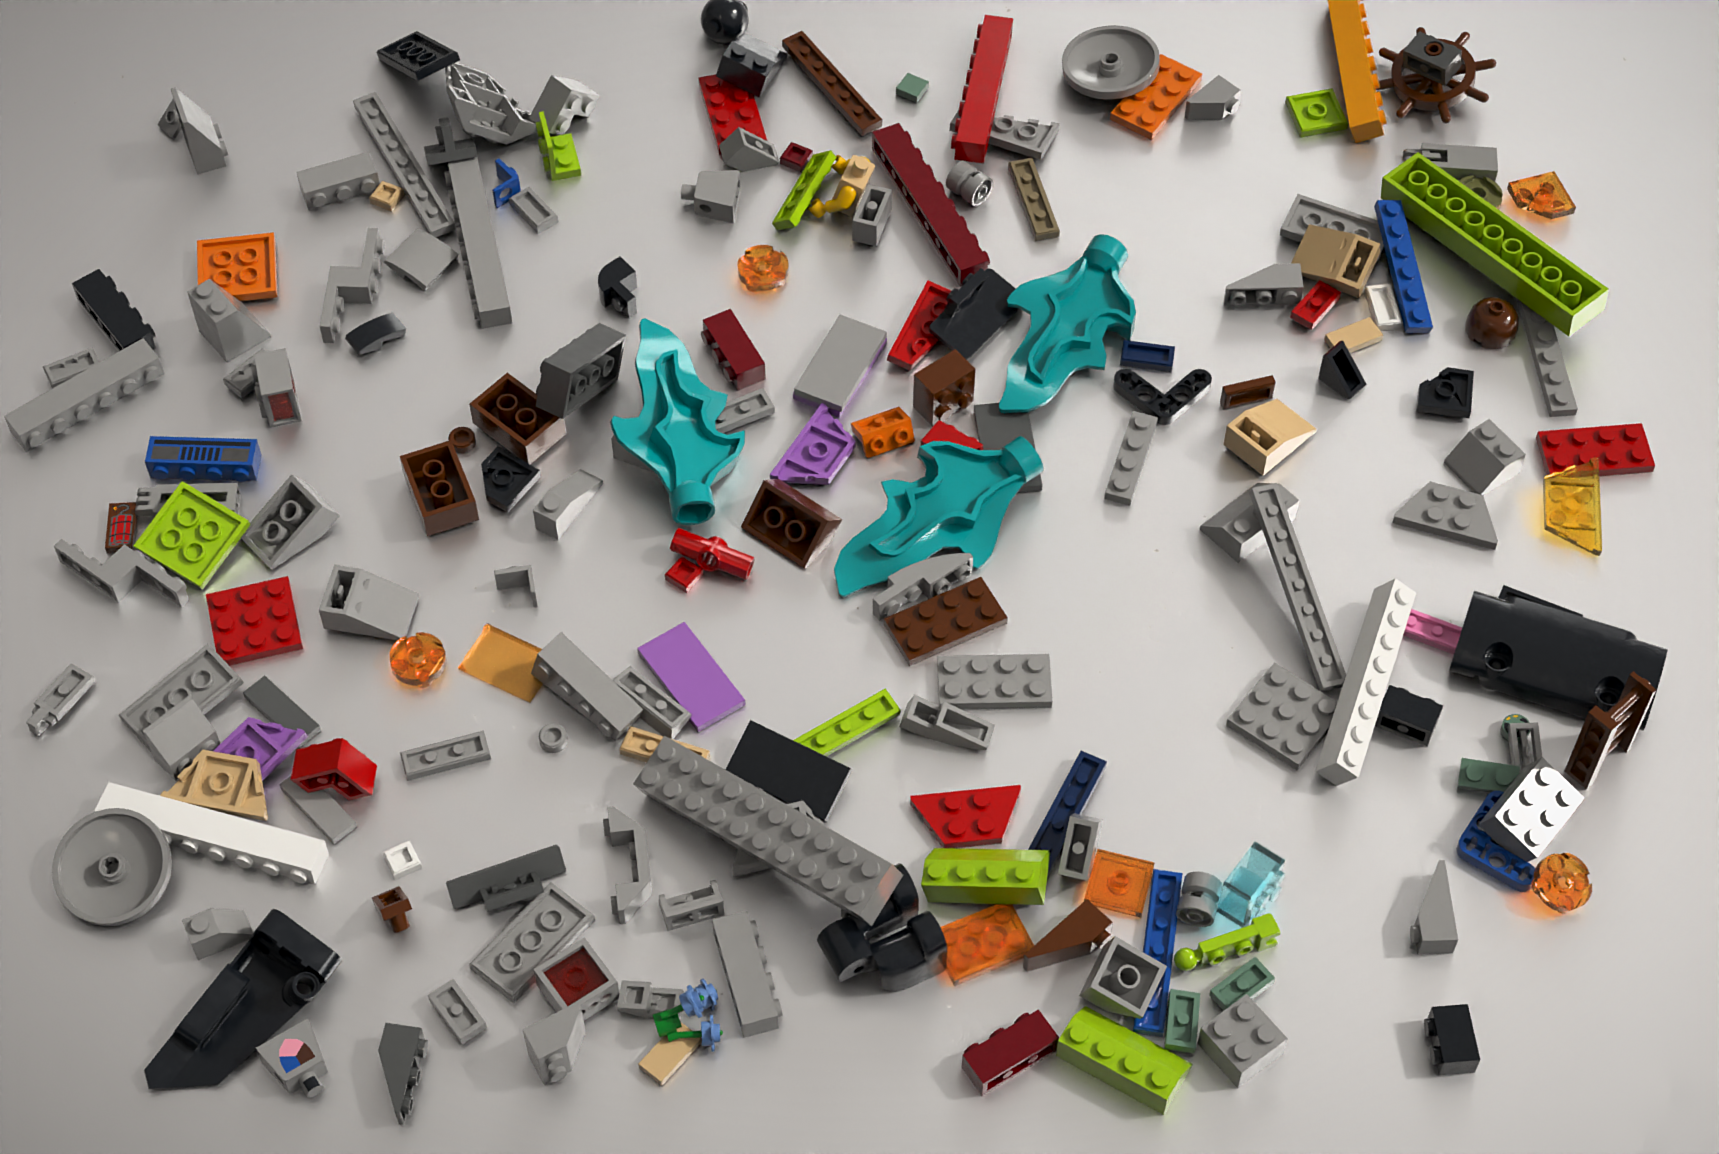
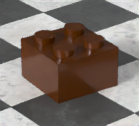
[913,349,975,427]

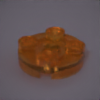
[737,245,789,292]
[389,632,447,688]
[1531,853,1592,914]

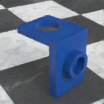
[492,158,521,208]

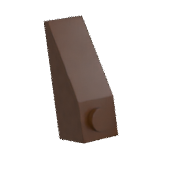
[1023,899,1113,972]

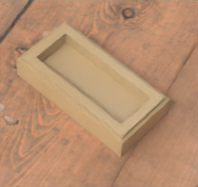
[1324,317,1383,353]
[638,1022,702,1086]

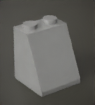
[187,279,271,362]

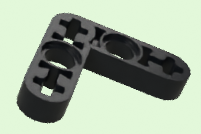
[1113,369,1212,425]

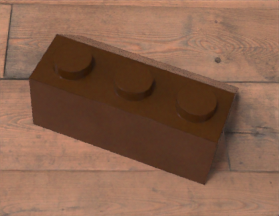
[741,479,842,568]

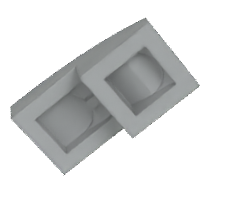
[617,980,684,1020]

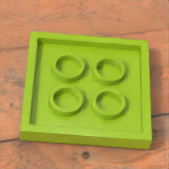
[133,481,251,590]

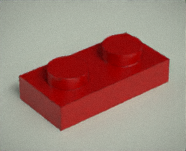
[1290,280,1341,330]

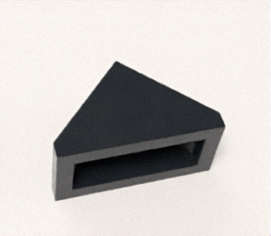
[1318,341,1367,399]

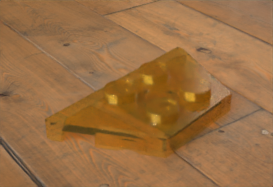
[1543,457,1602,556]

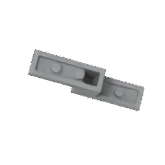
[319,228,385,343]
[54,539,189,608]

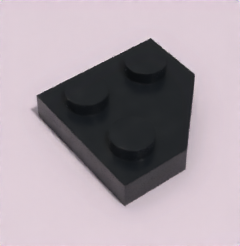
[1416,367,1474,418]
[481,446,541,513]

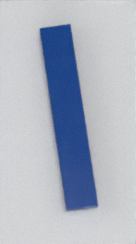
[1133,869,1183,1038]

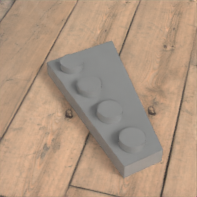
[949,110,1059,160]

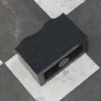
[1375,685,1444,747]
[1424,1004,1480,1076]

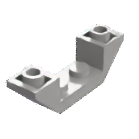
[603,807,652,924]

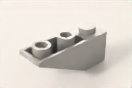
[1223,263,1304,306]

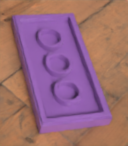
[637,622,746,732]

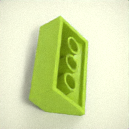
[921,848,1050,905]
[1056,1006,1193,1115]

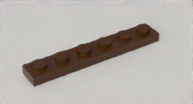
[782,31,883,136]

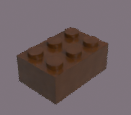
[469,372,566,464]
[399,440,479,536]

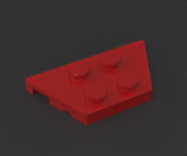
[910,785,1021,848]

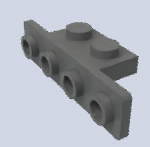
[446,845,566,911]

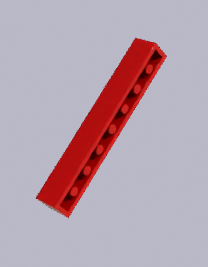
[951,15,1013,164]

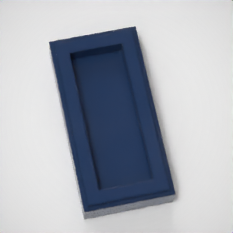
[1120,340,1175,372]

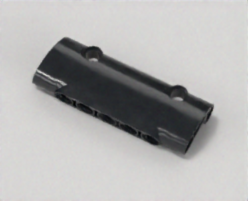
[1449,591,1668,731]

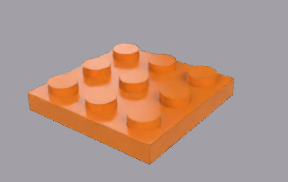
[197,232,278,301]

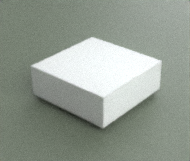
[382,840,422,880]

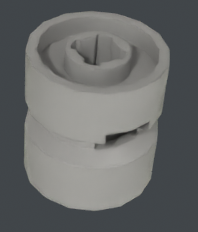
[946,160,993,206]
[1176,872,1222,927]

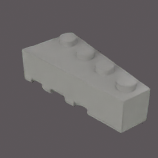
[531,632,643,741]

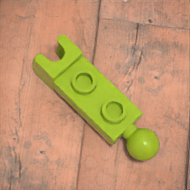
[1174,913,1281,971]

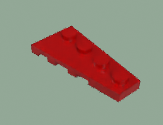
[887,280,951,371]

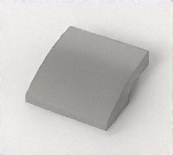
[384,228,459,291]

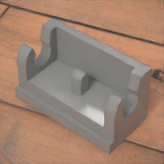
[658,880,724,931]

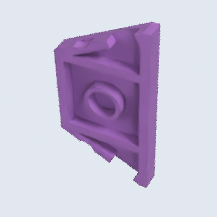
[770,403,856,485]
[214,717,308,781]

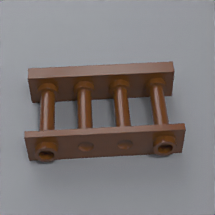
[1564,671,1656,790]

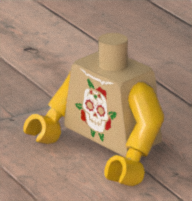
[808,155,875,218]

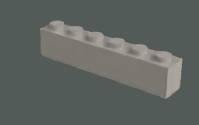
[4,338,164,452]

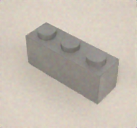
[296,151,380,210]

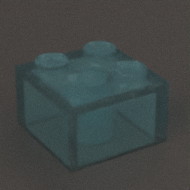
[1217,842,1286,928]

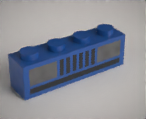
[145,436,261,482]

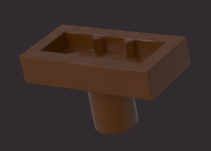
[372,886,412,933]

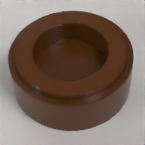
[448,427,476,454]

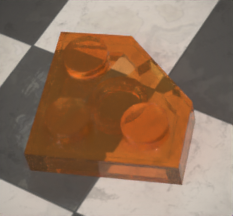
[1507,171,1576,219]

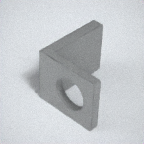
[158,99,182,139]
[494,565,537,607]

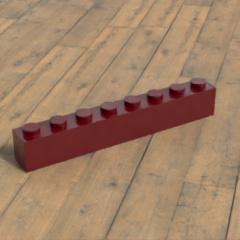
[872,123,990,287]

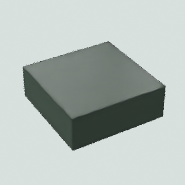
[896,73,929,103]

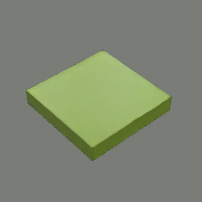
[1285,88,1348,138]

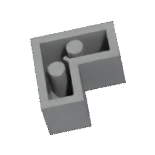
[529,75,599,135]

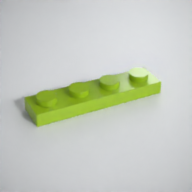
[772,150,836,230]
[793,688,901,756]

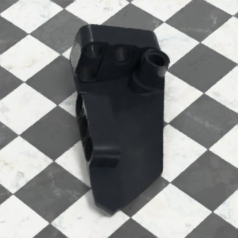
[144,909,342,1089]

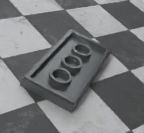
[973,403,1042,493]

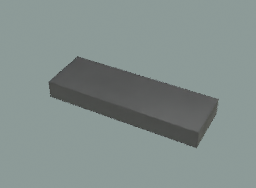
[243,675,321,748]

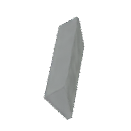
[613,666,692,739]

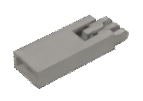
[1403,143,1498,182]
[135,483,240,517]

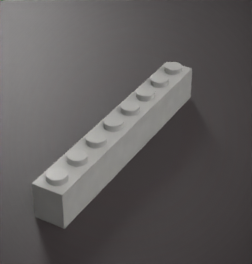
[444,157,512,329]

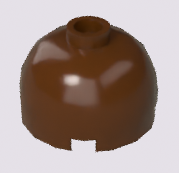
[1465,297,1519,349]

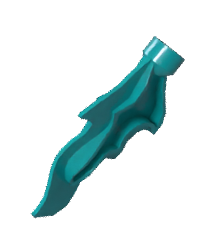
[999,234,1136,413]
[610,318,745,526]
[834,436,1044,598]

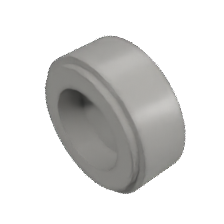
[539,723,568,753]

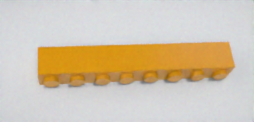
[1328,0,1387,143]

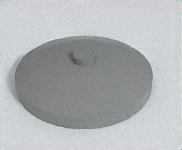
[1062,25,1160,99]
[52,808,172,926]

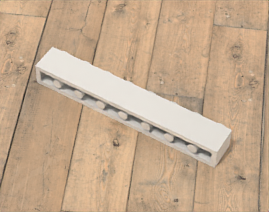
[1315,578,1416,786]
[94,782,329,884]

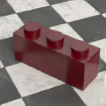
[701,309,766,391]
[962,1009,1059,1096]

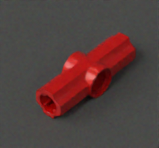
[670,528,755,580]

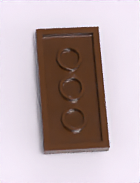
[884,577,1008,666]

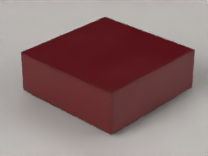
[779,142,813,173]

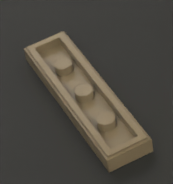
[1008,158,1060,241]

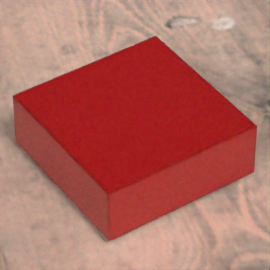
[665,556,704,593]

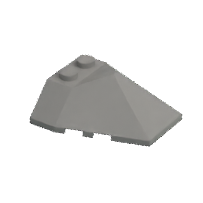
[445,62,537,145]

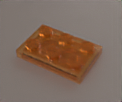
[941,904,1034,986]

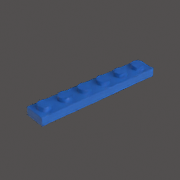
[1374,200,1433,333]

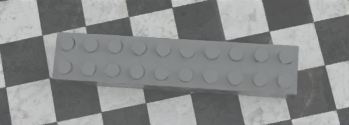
[633,735,903,926]

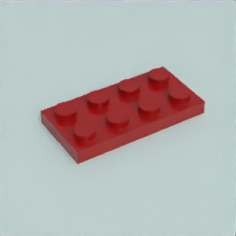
[698,74,767,155]
[1536,423,1655,480]

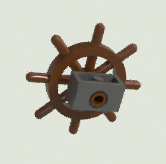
[1376,27,1497,124]

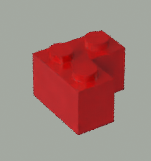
[290,738,377,801]

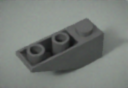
[378,1023,428,1125]

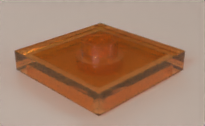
[1084,849,1155,918]

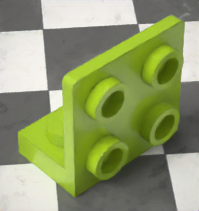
[535,111,581,181]

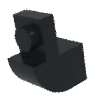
[598,256,637,318]

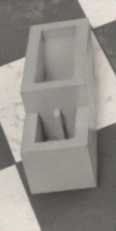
[899,694,995,750]

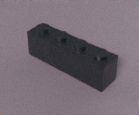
[72,269,156,351]

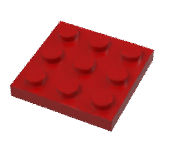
[206,576,303,666]

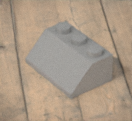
[1200,483,1300,563]

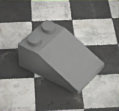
[171,87,228,174]
[241,474,340,570]

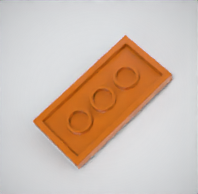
[1110,54,1202,140]

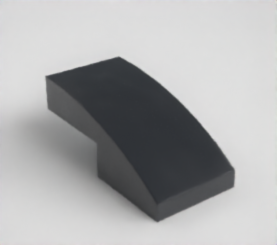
[345,312,407,355]

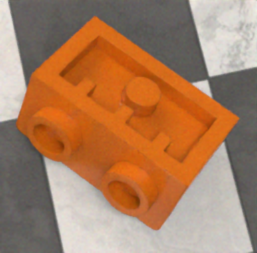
[851,407,915,458]

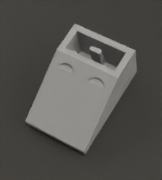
[319,565,419,641]

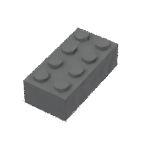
[536,323,626,419]

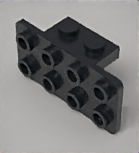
[929,268,1019,360]

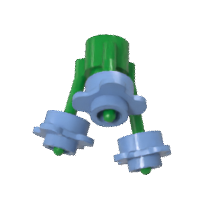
[652,979,723,1052]

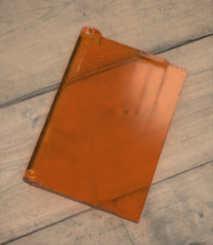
[458,623,543,703]

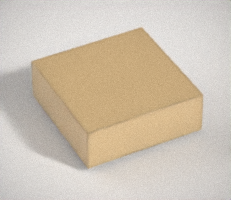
[369,181,405,211]

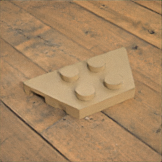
[160,750,268,821]

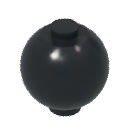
[701,0,749,44]

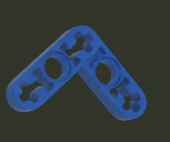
[1456,791,1538,892]

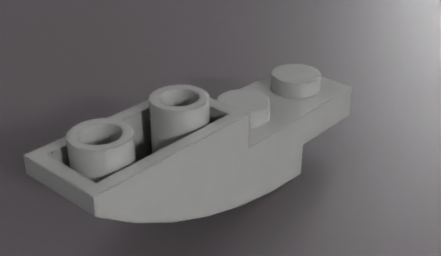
[873,553,973,621]

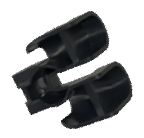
[817,863,947,991]

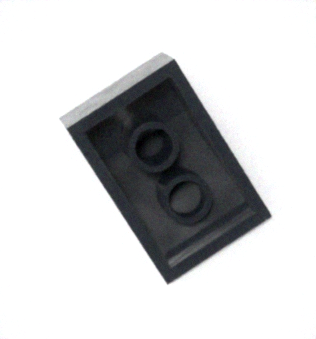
[716,33,788,97]

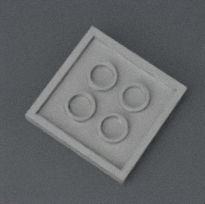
[1226,662,1337,770]

